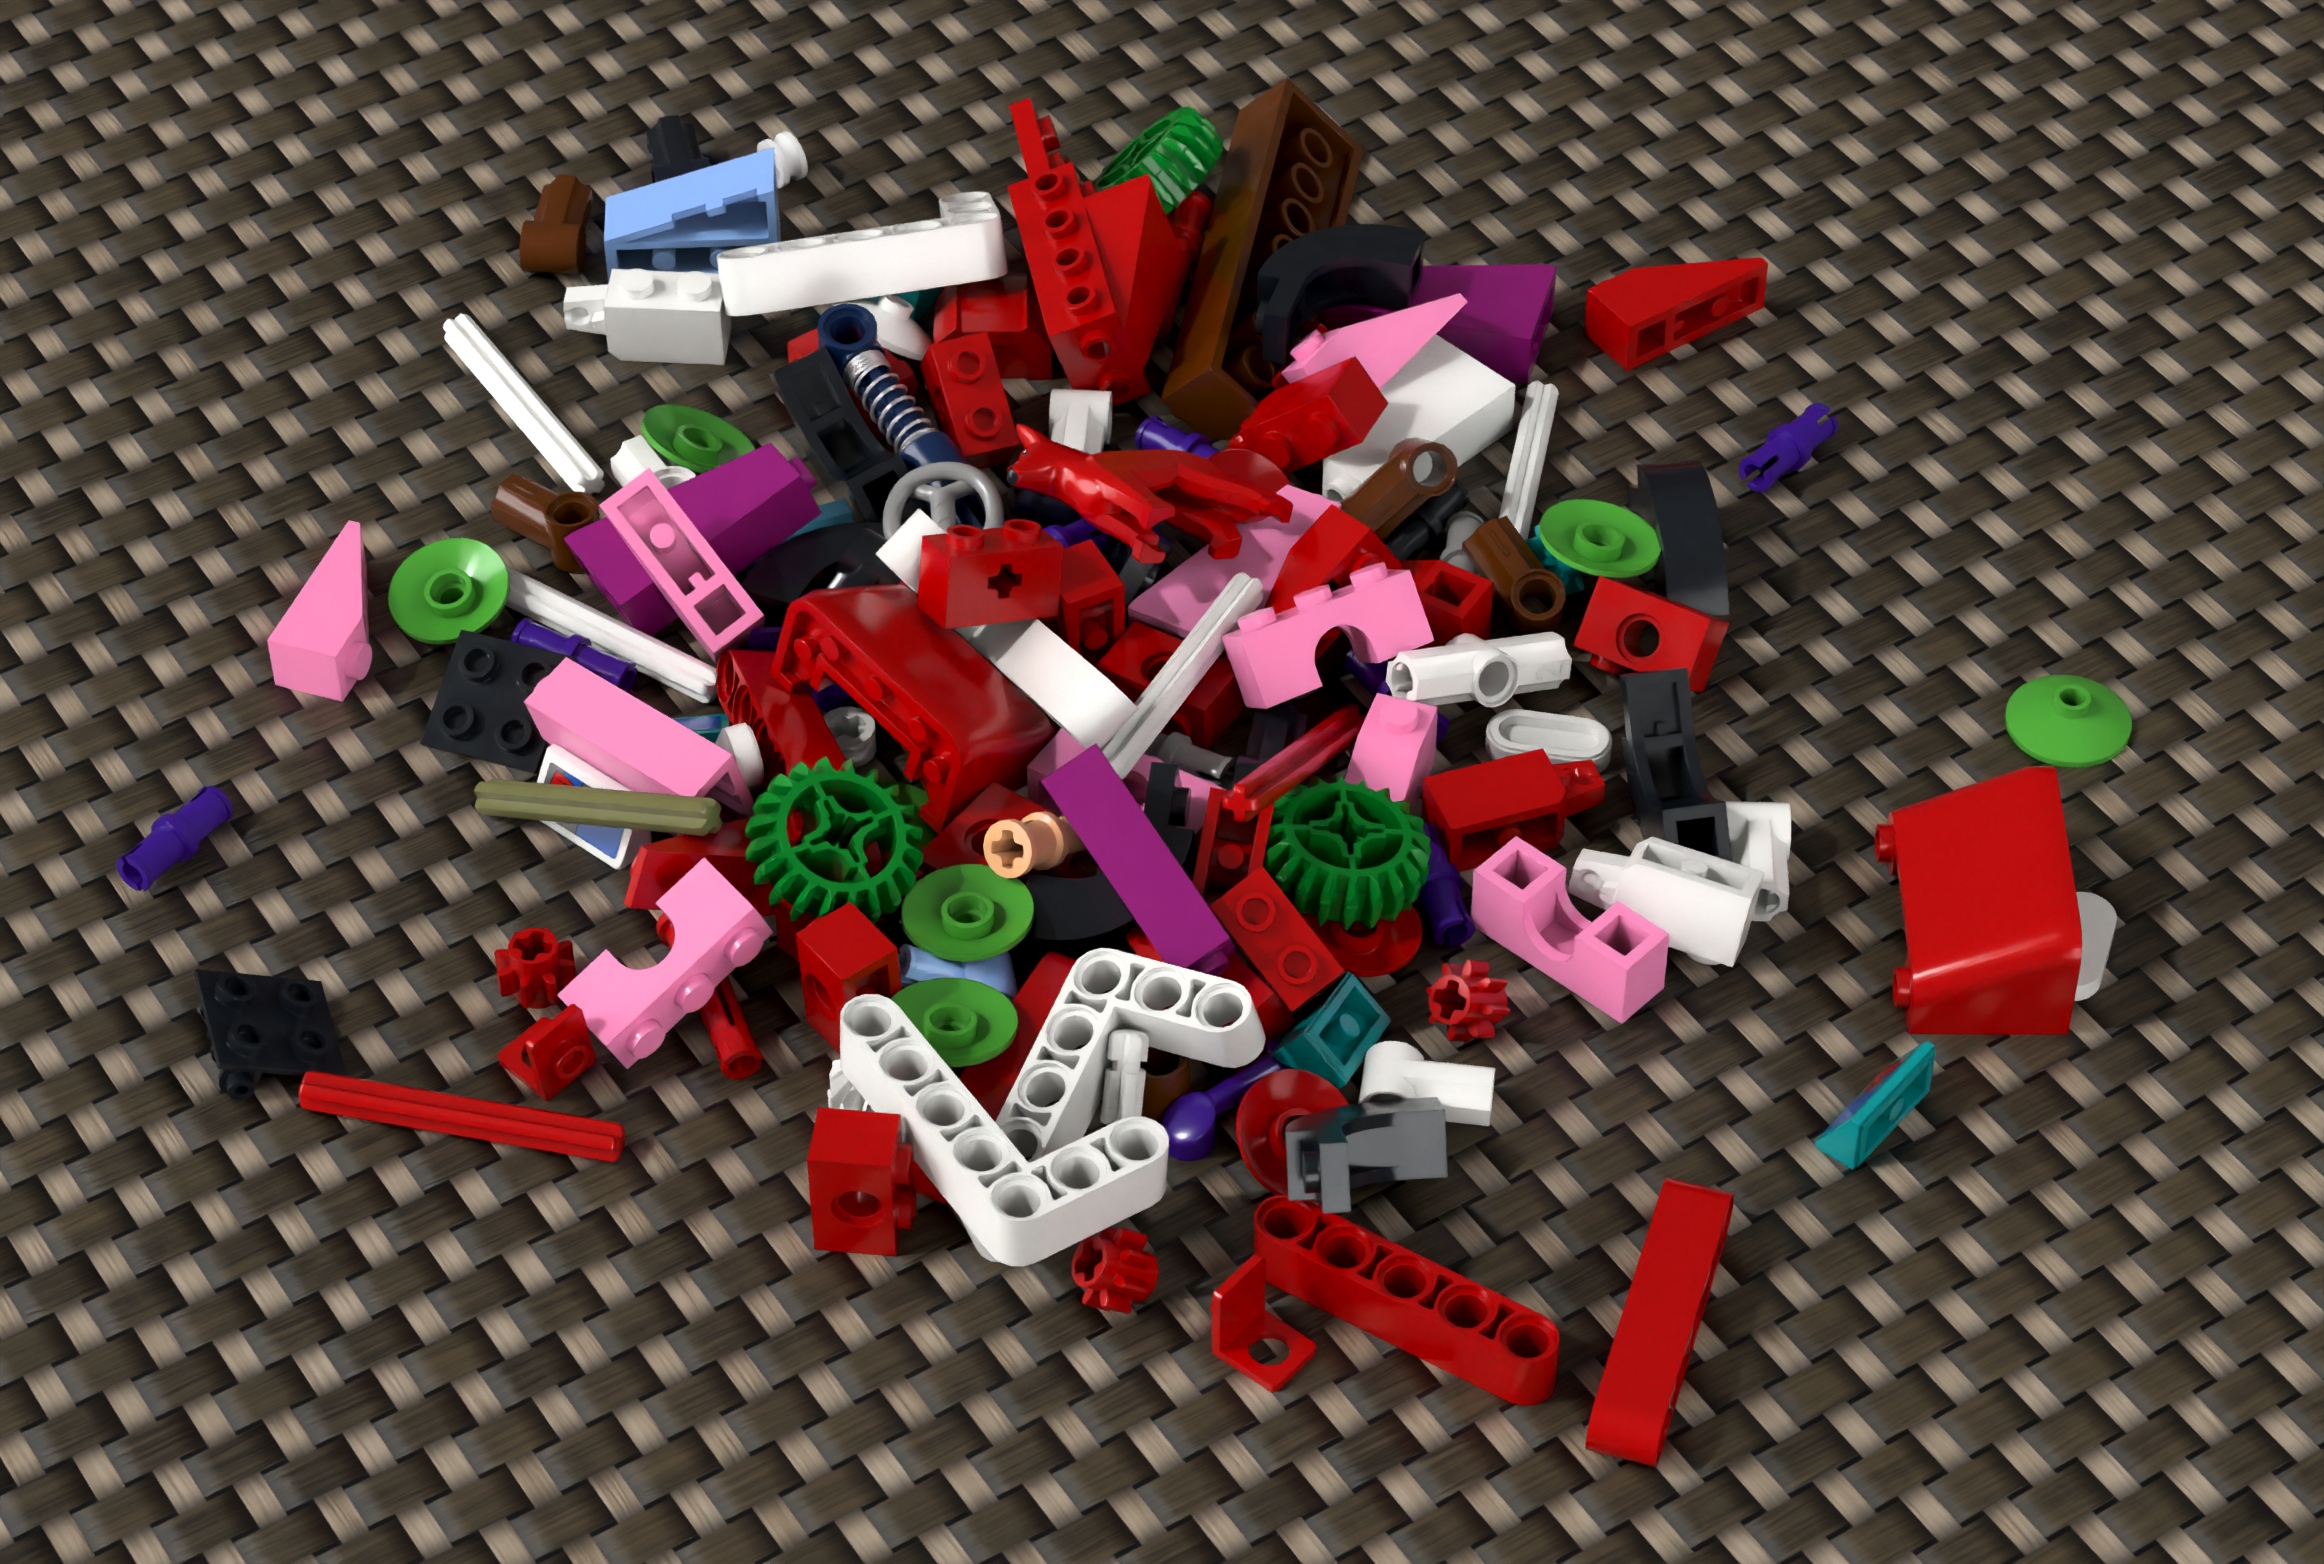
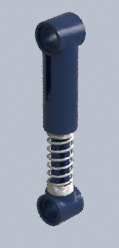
[817,303,1009,529]

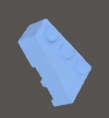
[604,147,781,284]

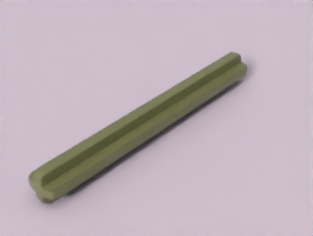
[473,779,723,836]

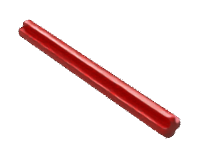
[1222,704,1366,823]

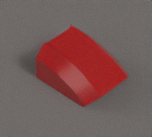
[933,272,1052,380]

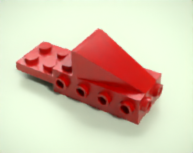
[1007,98,1185,407]

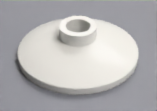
[830,294,933,361]

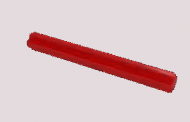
[298,1070,626,1163]

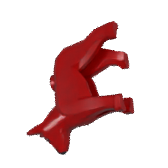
[1007,424,1293,564]

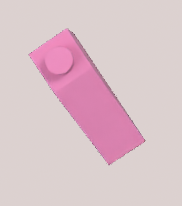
[1281,293,1468,390]
[599,468,765,664]
[267,520,372,702]
[1344,693,1438,816]

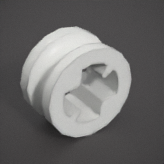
[757,131,808,188]
[823,706,877,768]

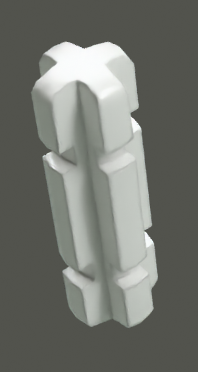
[1100,1029,1149,1126]

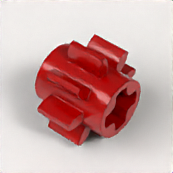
[494,928,577,1009]
[1426,960,1511,1042]
[1071,1227,1158,1314]

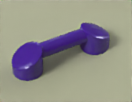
[1162,1038,1294,1161]

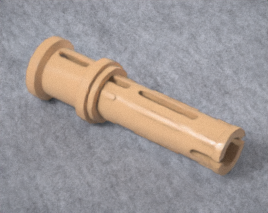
[983,811,1087,879]

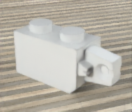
[563,269,732,365]
[1568,837,1765,967]

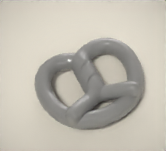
[883,462,1004,540]

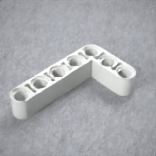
[716,191,1008,316]
[876,508,1138,750]
[960,948,1266,1262]
[840,994,1169,1266]

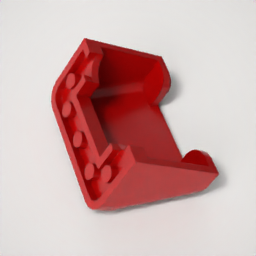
[769,584,1056,834]
[1875,766,2082,1035]

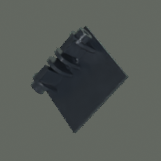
[420,629,578,774]
[194,969,347,1100]

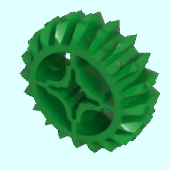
[1093,106,1224,215]
[745,756,923,924]
[1263,774,1431,931]

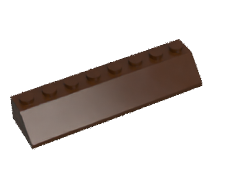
[1161,78,1363,440]

